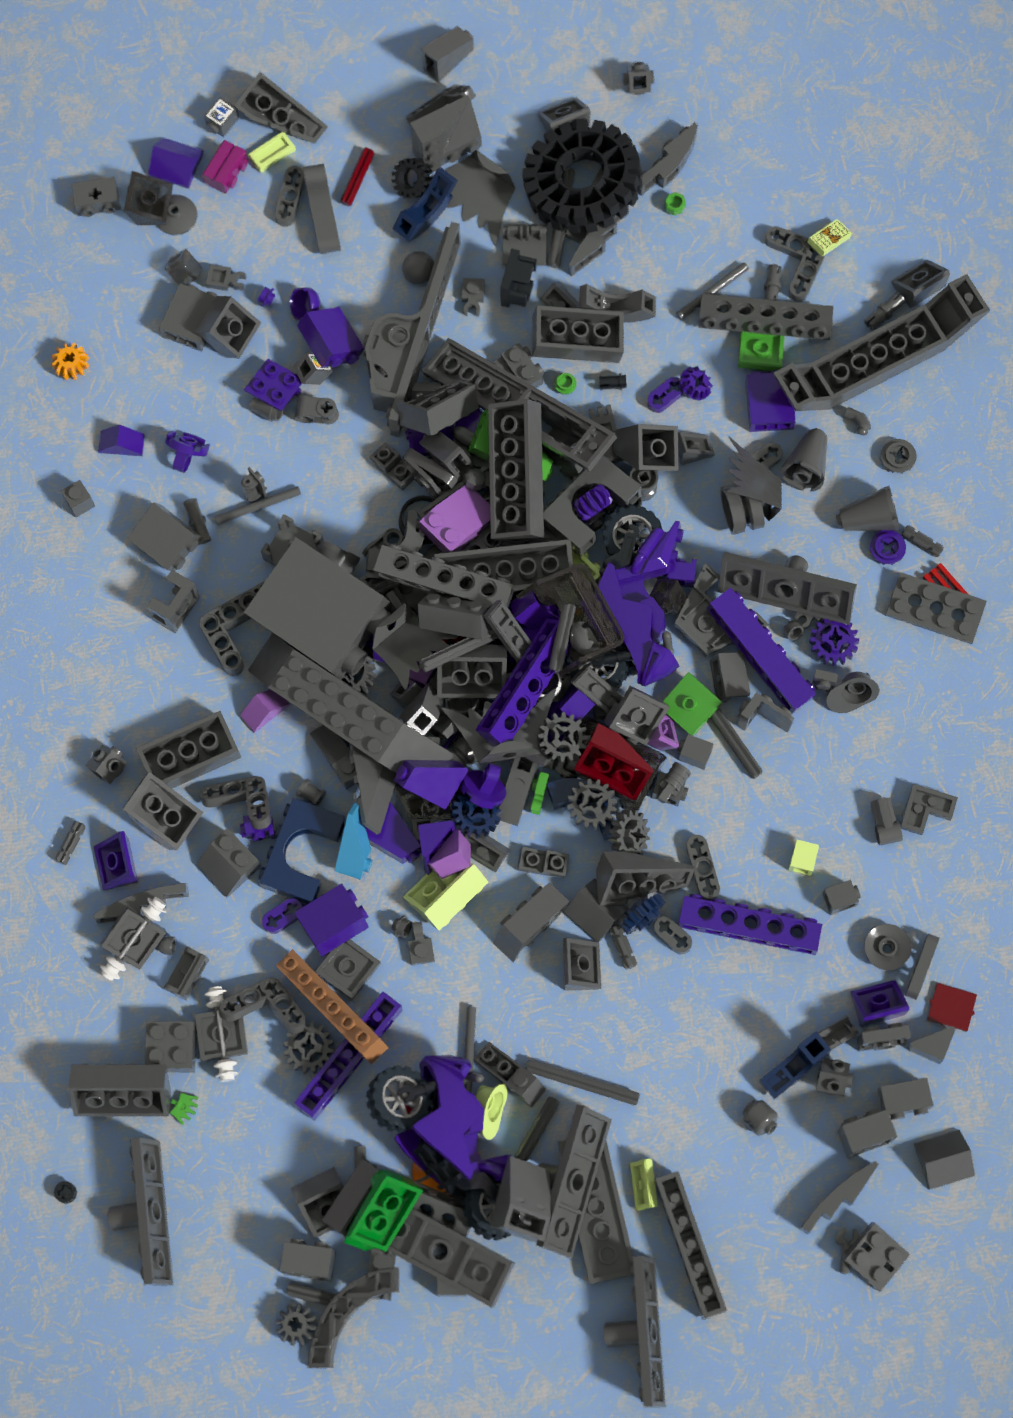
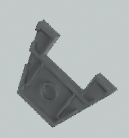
[674,563,769,657]

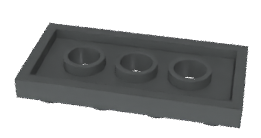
[885,572,987,644]

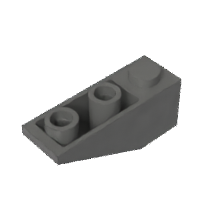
[499,757,539,826]
[474,1042,547,1108]

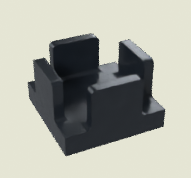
[500,248,537,308]

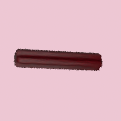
[341,147,374,206]

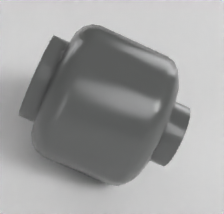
[742,1100,778,1136]

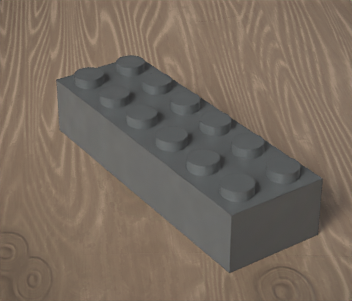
[488,399,544,542]
[434,539,576,597]

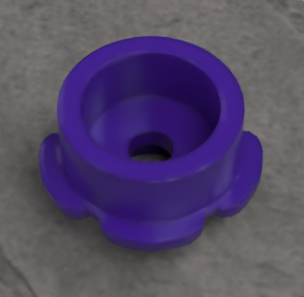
[257,286,276,307]

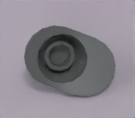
[826,671,880,713]

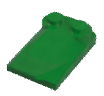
[344,1169,423,1252]

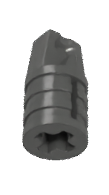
[655,762,691,804]

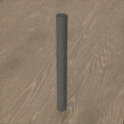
[676,262,749,320]
[215,486,301,525]
[464,1007,476,1093]

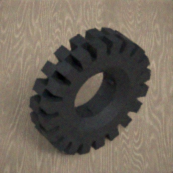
[522,119,643,234]

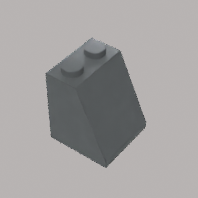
[613,424,679,471]

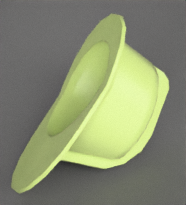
[475,1084,508,1140]

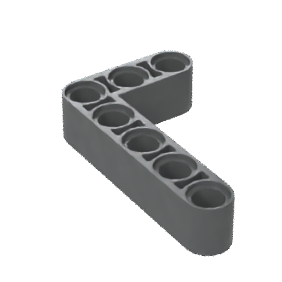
[199,580,266,676]

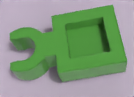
[531,772,549,815]

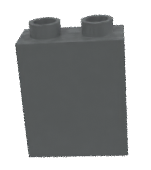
[244,537,393,680]

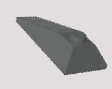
[349,743,396,835]

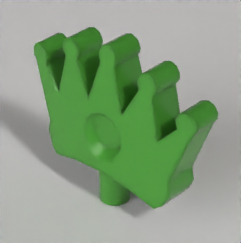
[170,1093,198,1125]

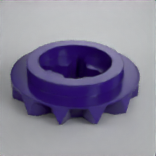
[680,366,713,400]
[870,530,906,565]

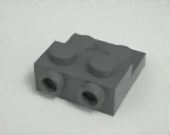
[492,343,544,388]
[604,686,670,745]

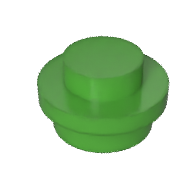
[554,373,576,395]

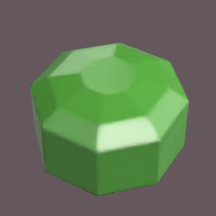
[664,192,686,215]

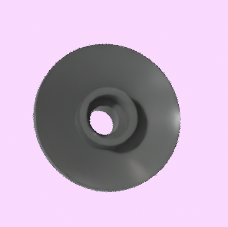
[154,195,197,235]
[864,924,911,970]

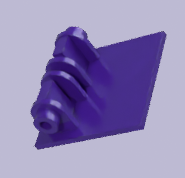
[244,359,302,411]

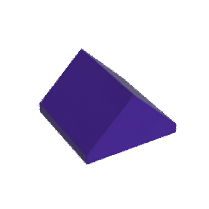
[148,138,204,189]
[418,820,455,875]
[94,831,138,890]
[850,980,910,1027]

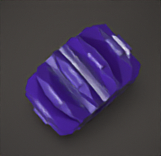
[573,485,613,520]

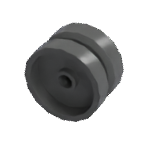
[720,485,765,535]

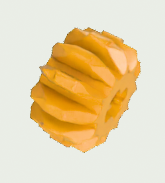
[51,342,89,380]

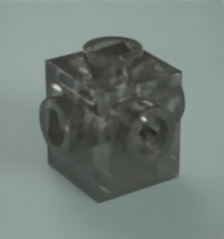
[650,579,687,614]

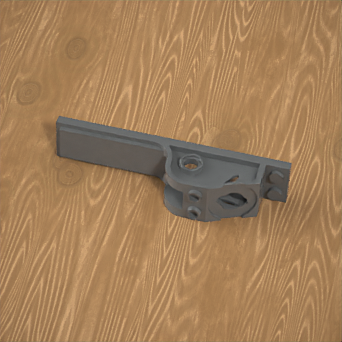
[363,222,461,437]
[422,338,617,474]

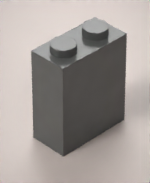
[159,283,218,352]
[128,502,201,571]

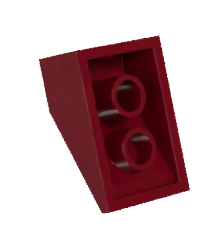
[574,723,654,801]

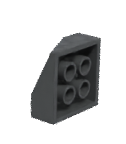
[410,95,482,172]

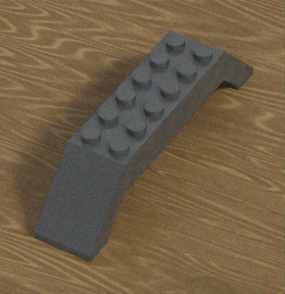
[773,274,990,411]
[248,633,455,773]

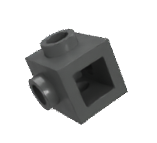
[623,62,654,95]
[86,745,127,784]
[816,1058,853,1096]

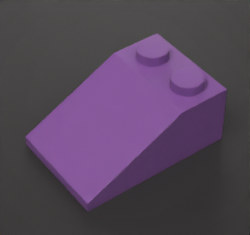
[419,486,491,553]

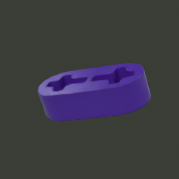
[647,377,684,413]
[262,899,302,934]

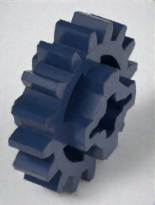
[451,792,502,839]
[620,893,666,935]

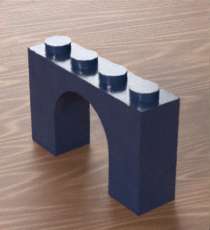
[258,798,346,904]

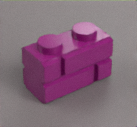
[202,140,248,193]

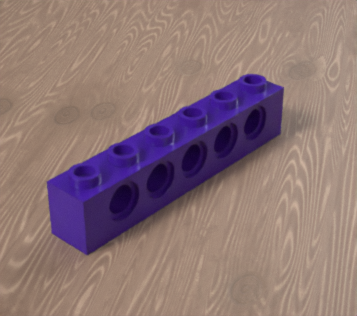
[476,618,572,747]
[679,894,822,955]
[294,991,403,1121]

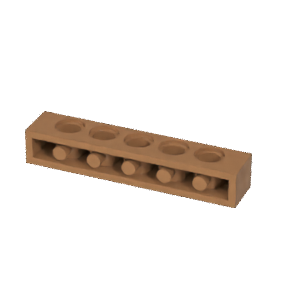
[276,949,388,1065]

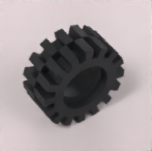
[391,158,433,198]

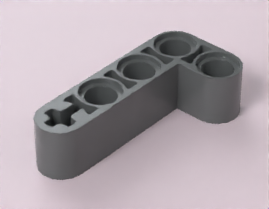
[303,163,341,254]

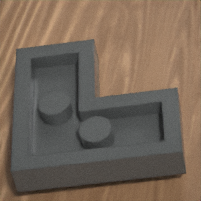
[901,784,958,835]

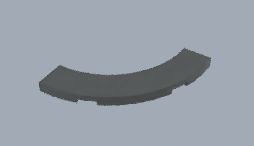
[308,1267,399,1368]

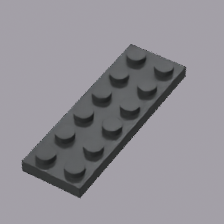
[558,1140,633,1284]

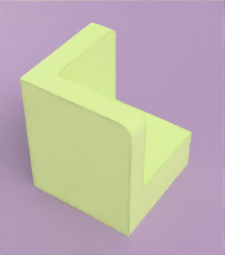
[788,839,819,876]

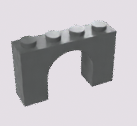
[543,456,642,557]

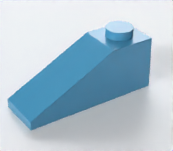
[334,803,373,880]

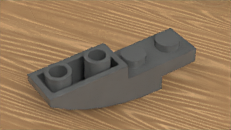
[638,122,698,196]

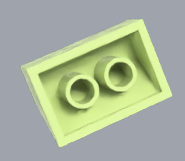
[403,862,488,930]

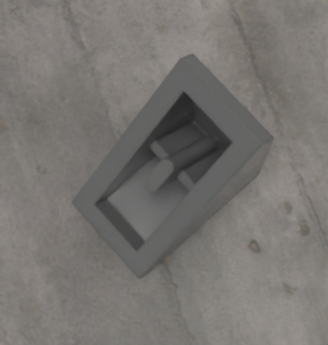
[678,432,715,465]
[907,1026,955,1064]

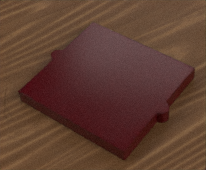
[927,983,977,1032]

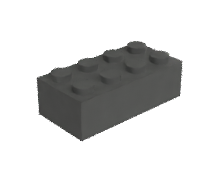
[532,305,624,363]
[136,711,242,789]
[68,1064,171,1116]

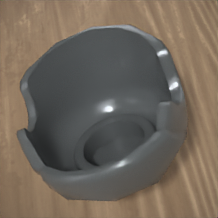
[402,251,434,284]
[569,621,601,655]
[444,698,479,718]

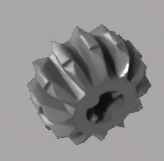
[275,1304,316,1346]

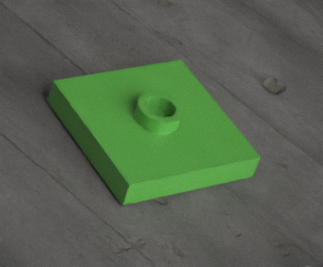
[738,332,784,371]
[663,672,723,736]

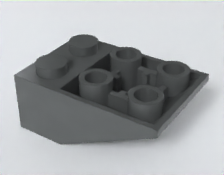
[489,1156,551,1242]

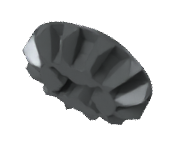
[881,439,917,474]

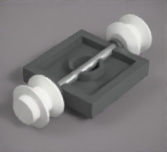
[100,897,167,980]
[195,986,248,1082]

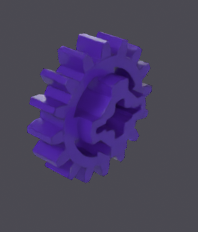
[809,619,859,666]

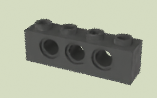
[391,1171,471,1236]

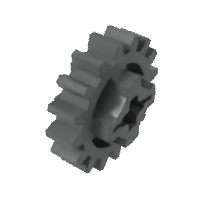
[537,712,588,763]
[567,779,617,830]
[609,809,650,855]
[283,1022,334,1074]

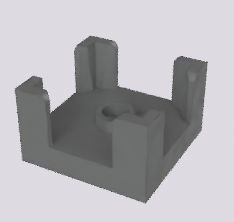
[261,514,324,566]
[147,570,200,633]

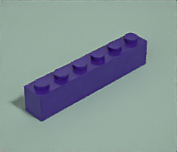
[706,588,816,714]

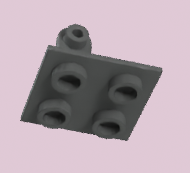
[503,224,547,266]

